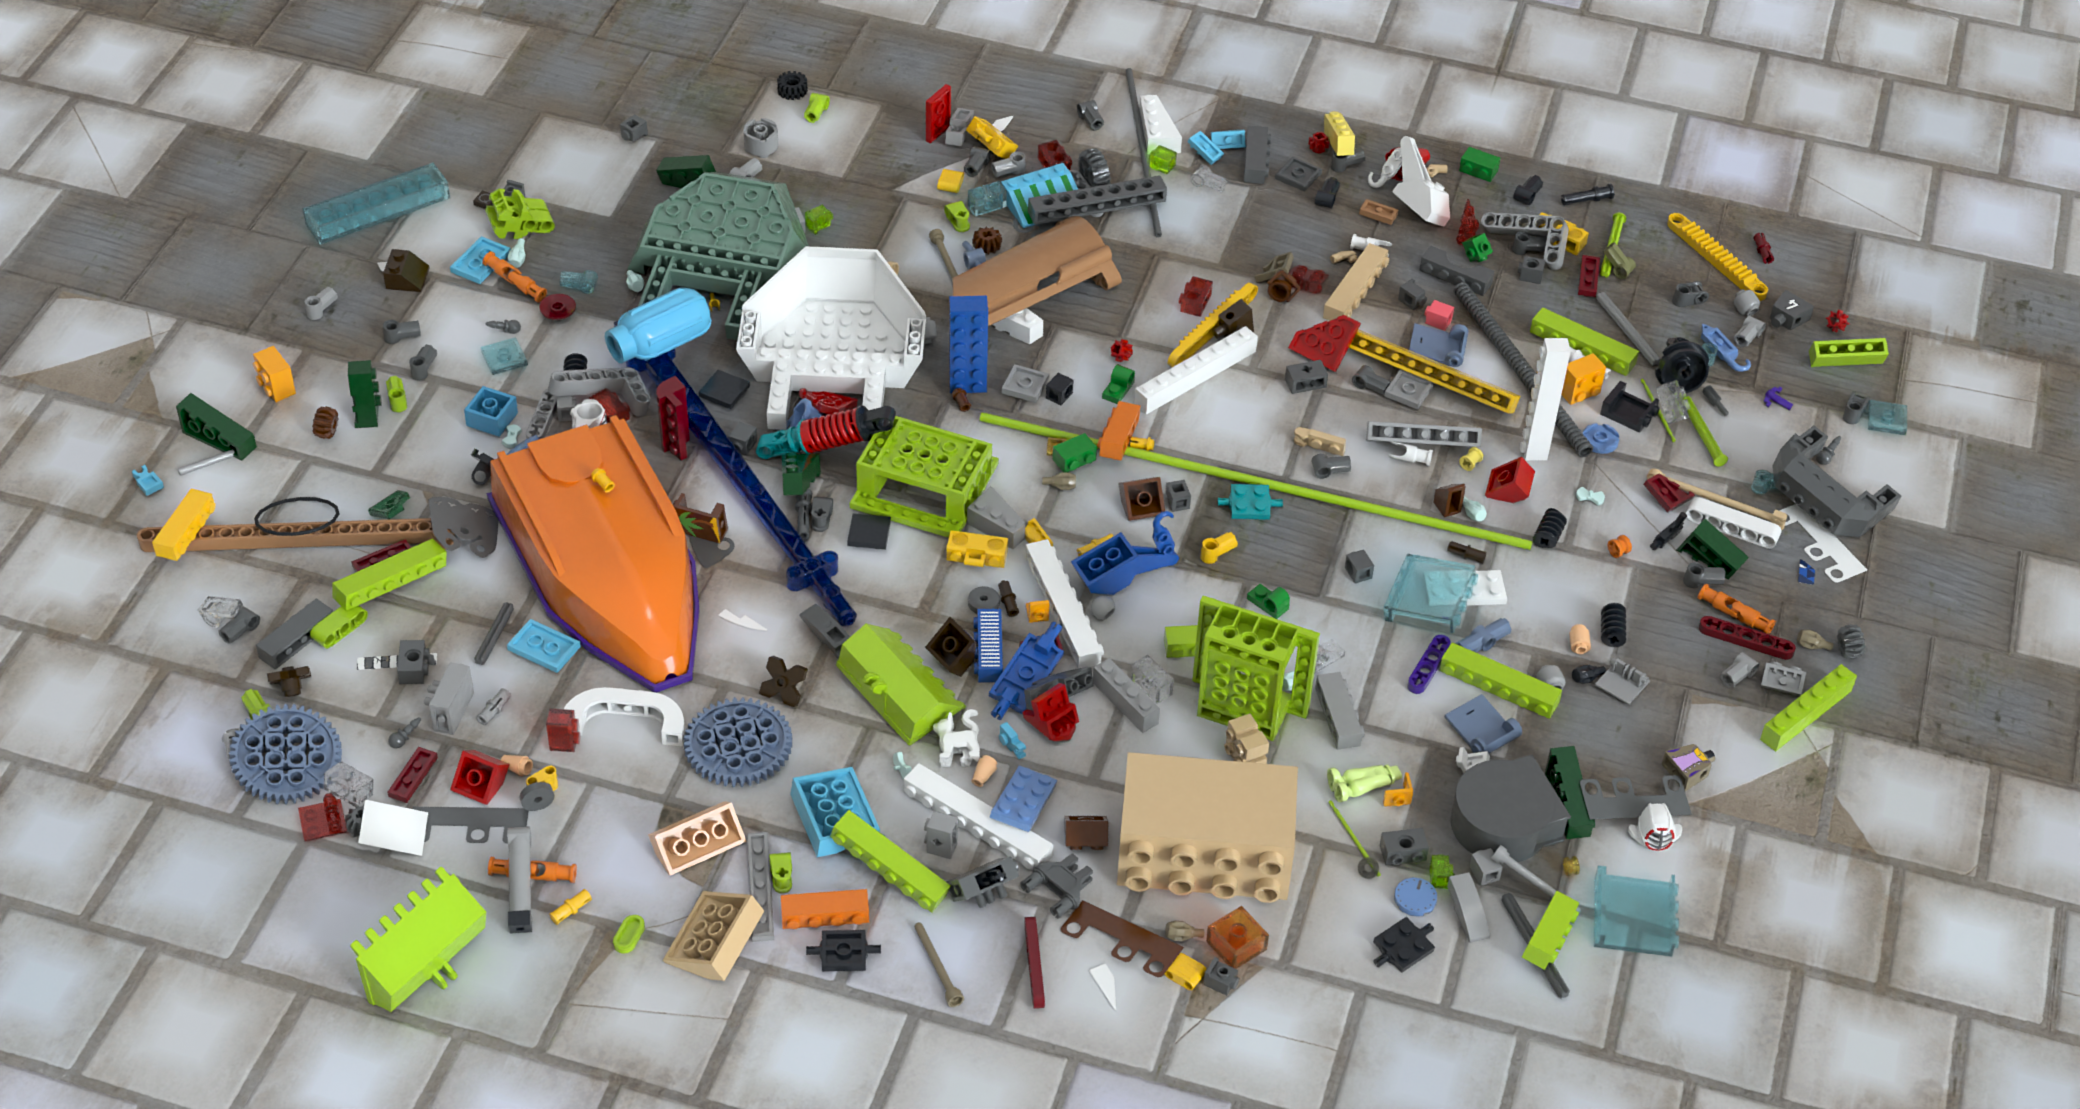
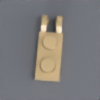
[1294,427,1346,456]

